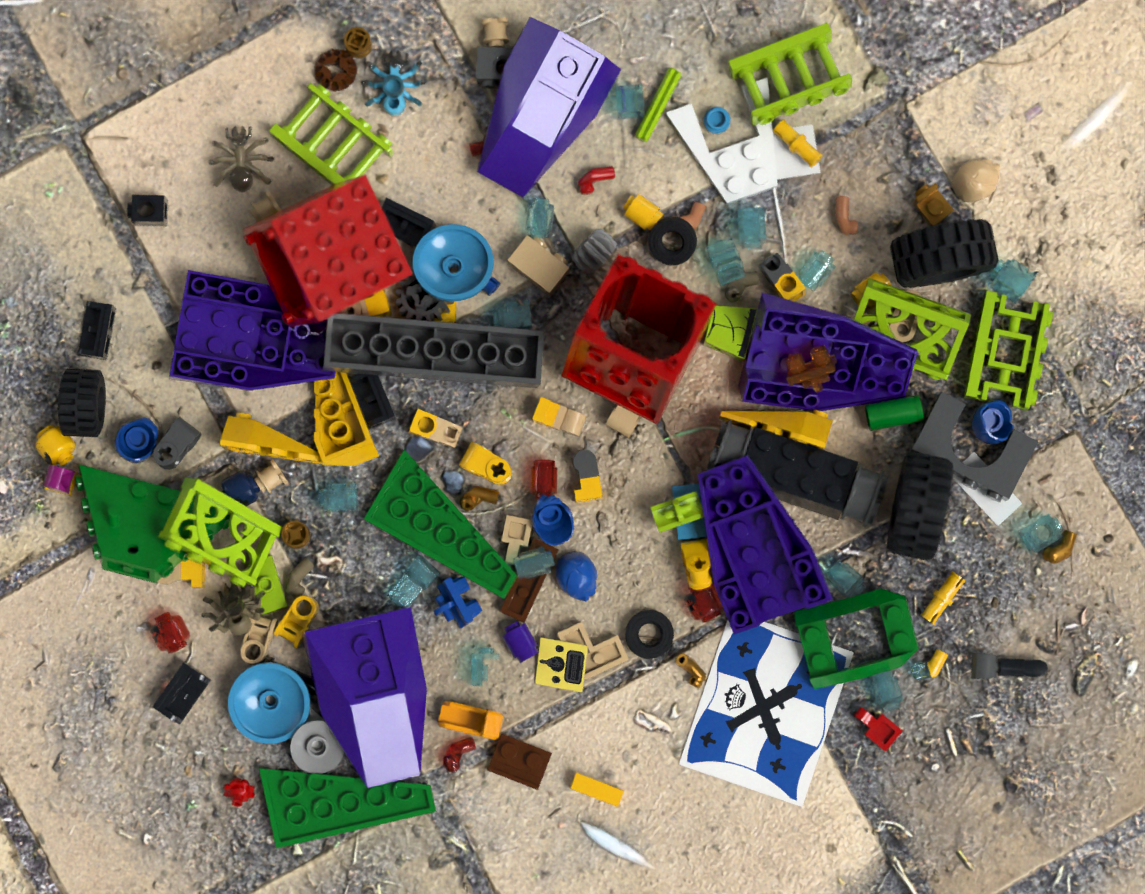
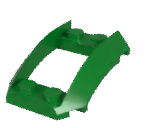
[795,588,919,689]

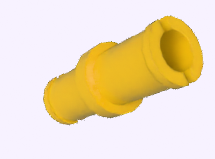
[773,119,823,168]
[920,571,966,625]

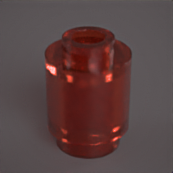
[530,460,558,500]

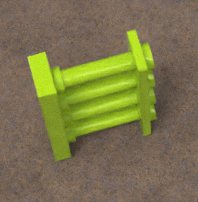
[728,22,852,126]
[269,83,394,185]

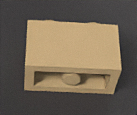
[507,235,570,297]

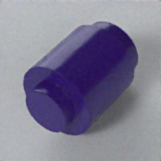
[502,621,539,663]

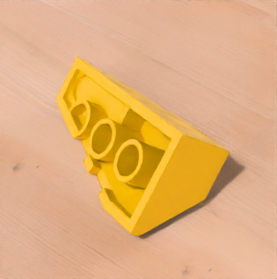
[314,372,379,466]
[220,413,332,466]

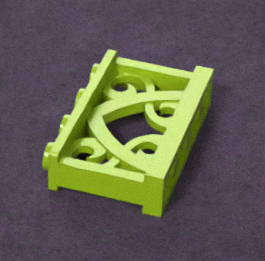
[854,278,971,380]
[158,478,283,588]

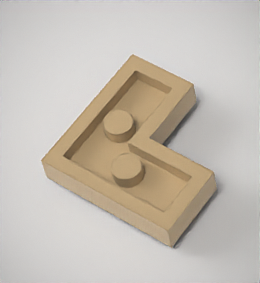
[557,622,629,681]

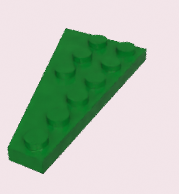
[364,449,518,600]
[259,768,437,849]

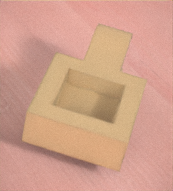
[501,515,533,566]

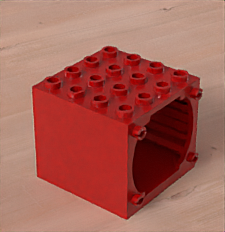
[243,174,413,327]
[561,254,717,425]

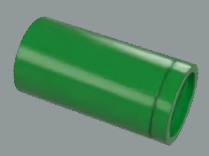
[865,395,924,431]

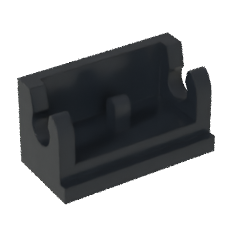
[382,197,436,248]
[77,301,116,361]
[350,374,396,430]
[153,662,211,724]

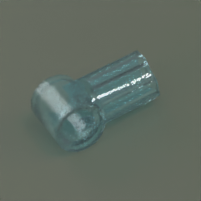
[387,555,440,609]

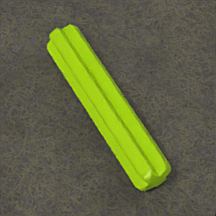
[635,68,681,142]

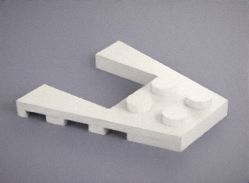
[666,78,778,205]

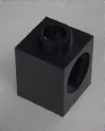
[127,195,168,226]

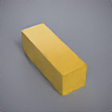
[570,772,624,807]

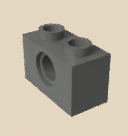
[476,47,513,89]

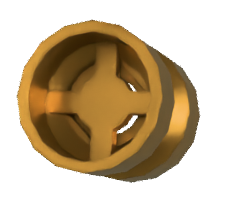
[344,27,372,59]
[281,520,311,549]

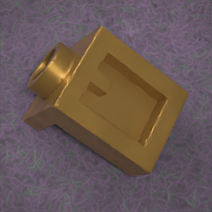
[912,183,954,226]

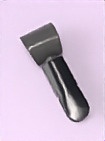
[971,653,1048,679]

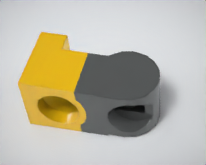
[759,252,806,302]
[573,450,603,503]

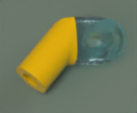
[910,649,948,680]

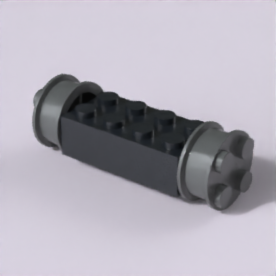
[707,419,888,527]

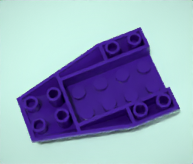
[477,17,621,197]
[698,455,833,634]

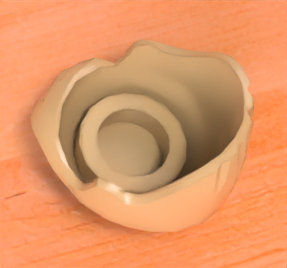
[952,159,1000,203]

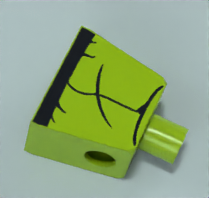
[704,305,757,362]

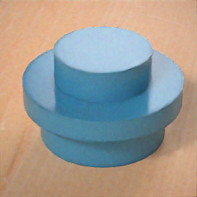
[704,107,730,134]

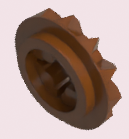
[315,48,357,91]

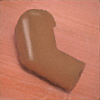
[835,196,858,236]
[680,202,706,230]

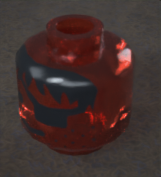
[684,584,723,623]
[150,612,190,654]

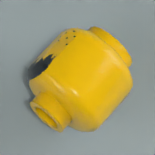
[35,425,76,466]

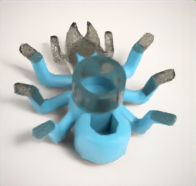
[361,50,427,116]

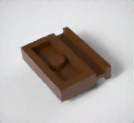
[487,733,552,790]

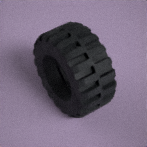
[890,219,999,288]
[887,452,953,561]

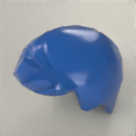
[971,400,1014,444]
[114,418,159,463]
[532,494,574,546]
[556,551,597,601]

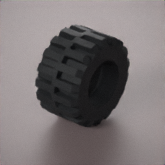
[58,369,106,437]

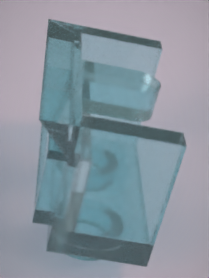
[989,259,1039,304]

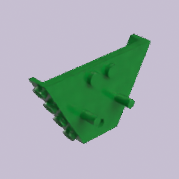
[75,465,230,583]

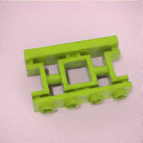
[963,291,1053,411]

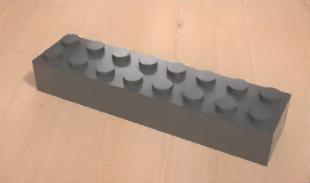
[323,313,544,388]

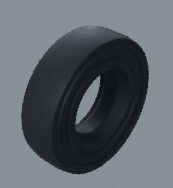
[648,217,697,265]
[625,610,674,659]

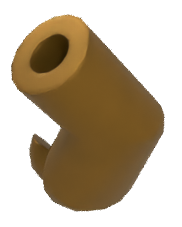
[460,486,500,511]
[1042,530,1077,564]
[676,653,706,688]

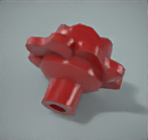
[223,778,255,807]

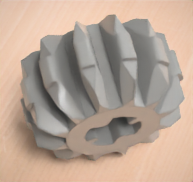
[572,229,617,274]

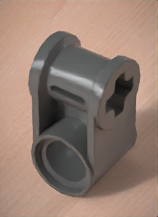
[153,417,202,470]

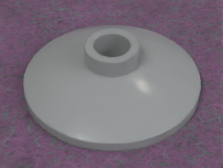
[290,720,344,774]

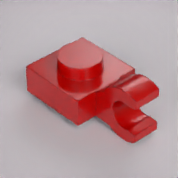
[853,707,903,752]

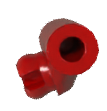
[578,166,615,195]

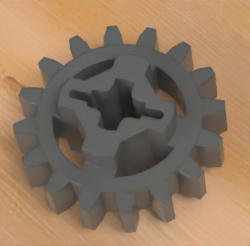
[395,275,454,321]

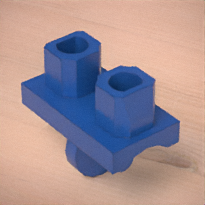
[433,576,482,629]

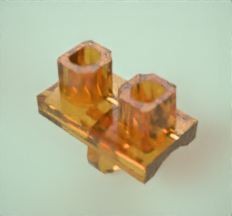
[786,345,837,393]

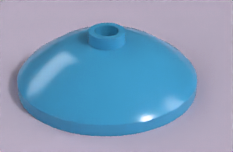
[413,224,494,301]
[228,662,310,744]

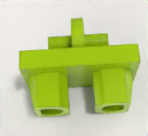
[650,491,704,533]

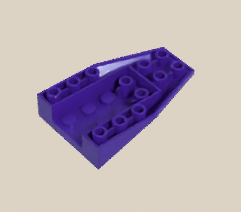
[169,270,336,391]
[738,293,918,411]
[302,607,427,788]

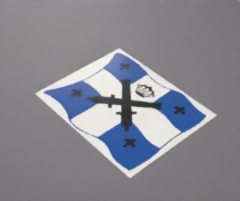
[679,620,854,807]

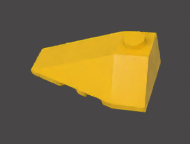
[719,410,833,450]

